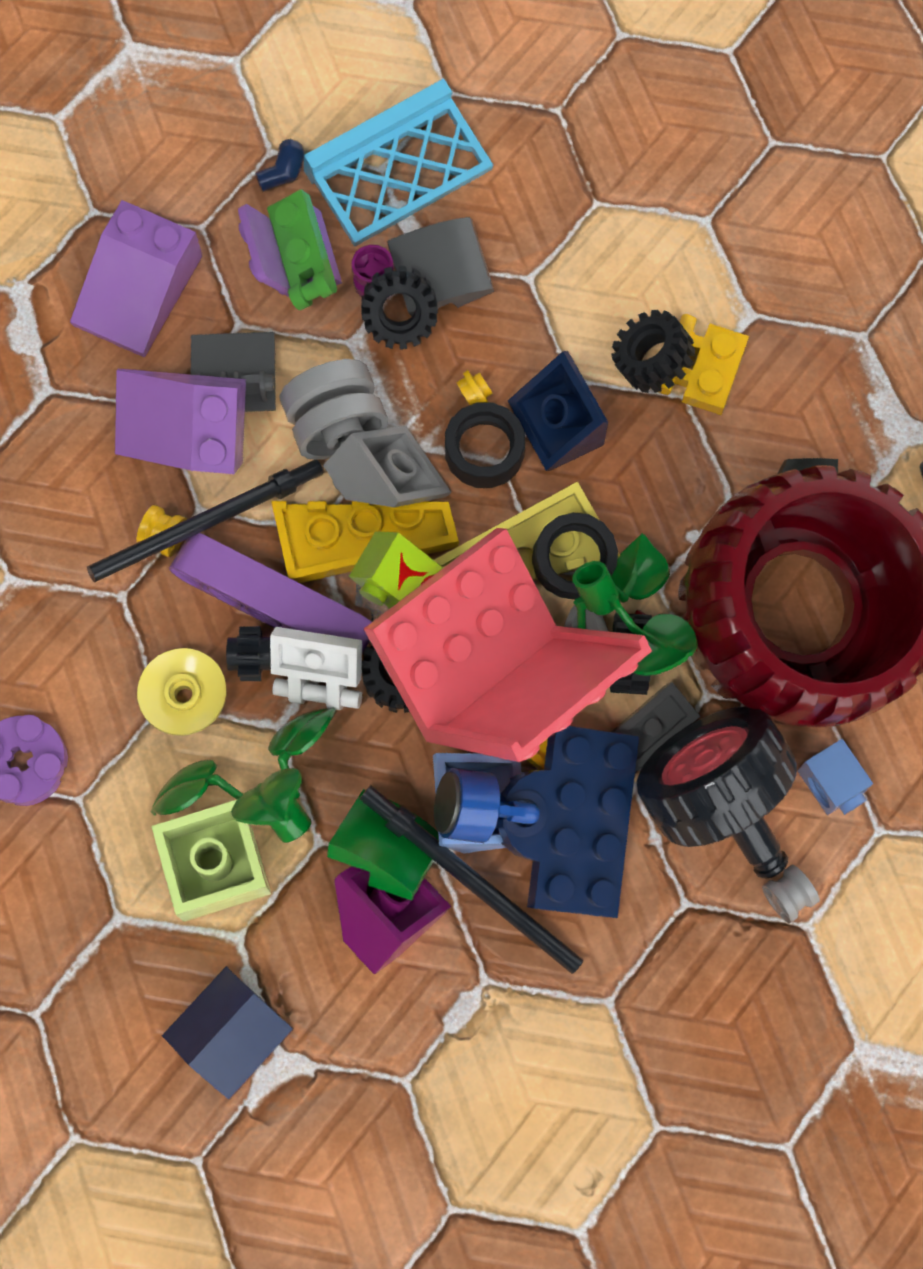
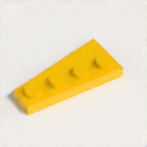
[271,501,459,583]

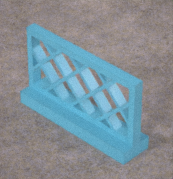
[304,78,494,247]

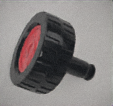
[637,706,797,879]

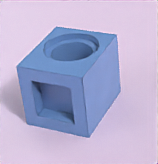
[797,738,873,816]

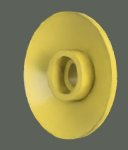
[137,648,227,736]

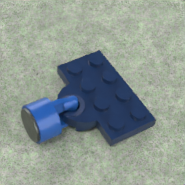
[434,726,639,918]

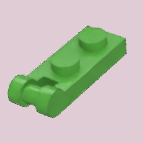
[267,189,337,311]

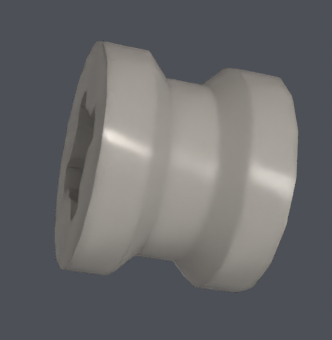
[762,865,820,923]

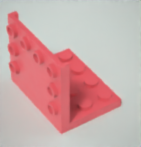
[364,528,652,762]

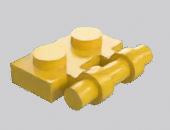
[659,314,749,415]

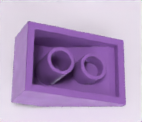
[70,200,202,358]
[115,369,246,474]

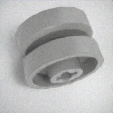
[279,359,388,460]

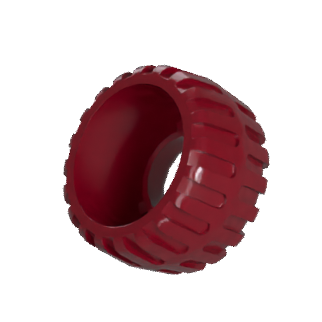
[678,465,923,727]

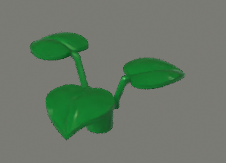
[572,533,698,676]
[151,708,337,843]

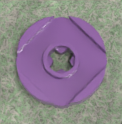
[0,715,68,806]

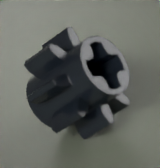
[226,626,271,681]

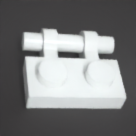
[270,627,362,710]

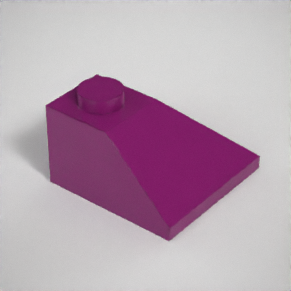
[334,866,451,975]

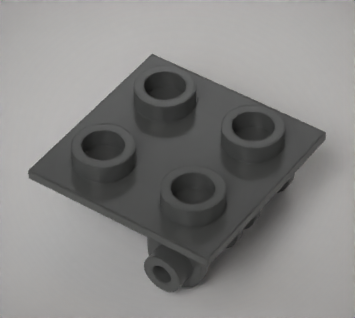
[191,332,276,412]

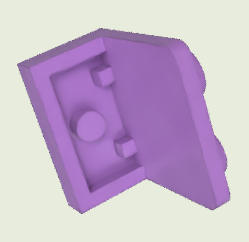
[238,204,342,297]

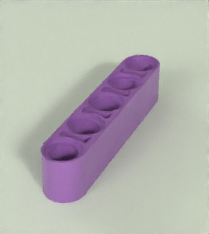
[169,533,371,654]

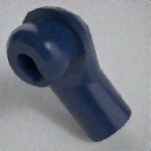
[255,139,305,192]

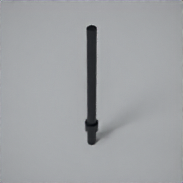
[87,459,323,582]
[359,785,583,974]

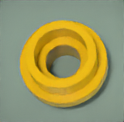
[456,370,493,405]

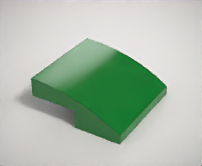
[327,789,439,900]

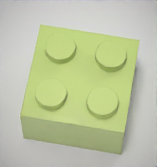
[151,799,271,922]

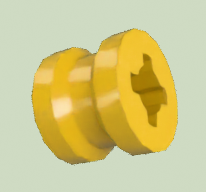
[136,505,187,557]

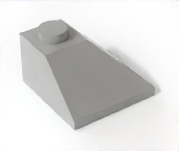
[323,426,451,507]

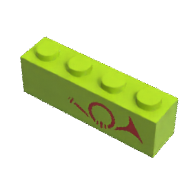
[348,531,443,609]

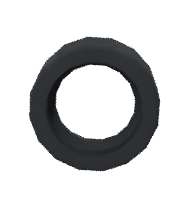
[445,403,525,488]
[532,512,618,599]

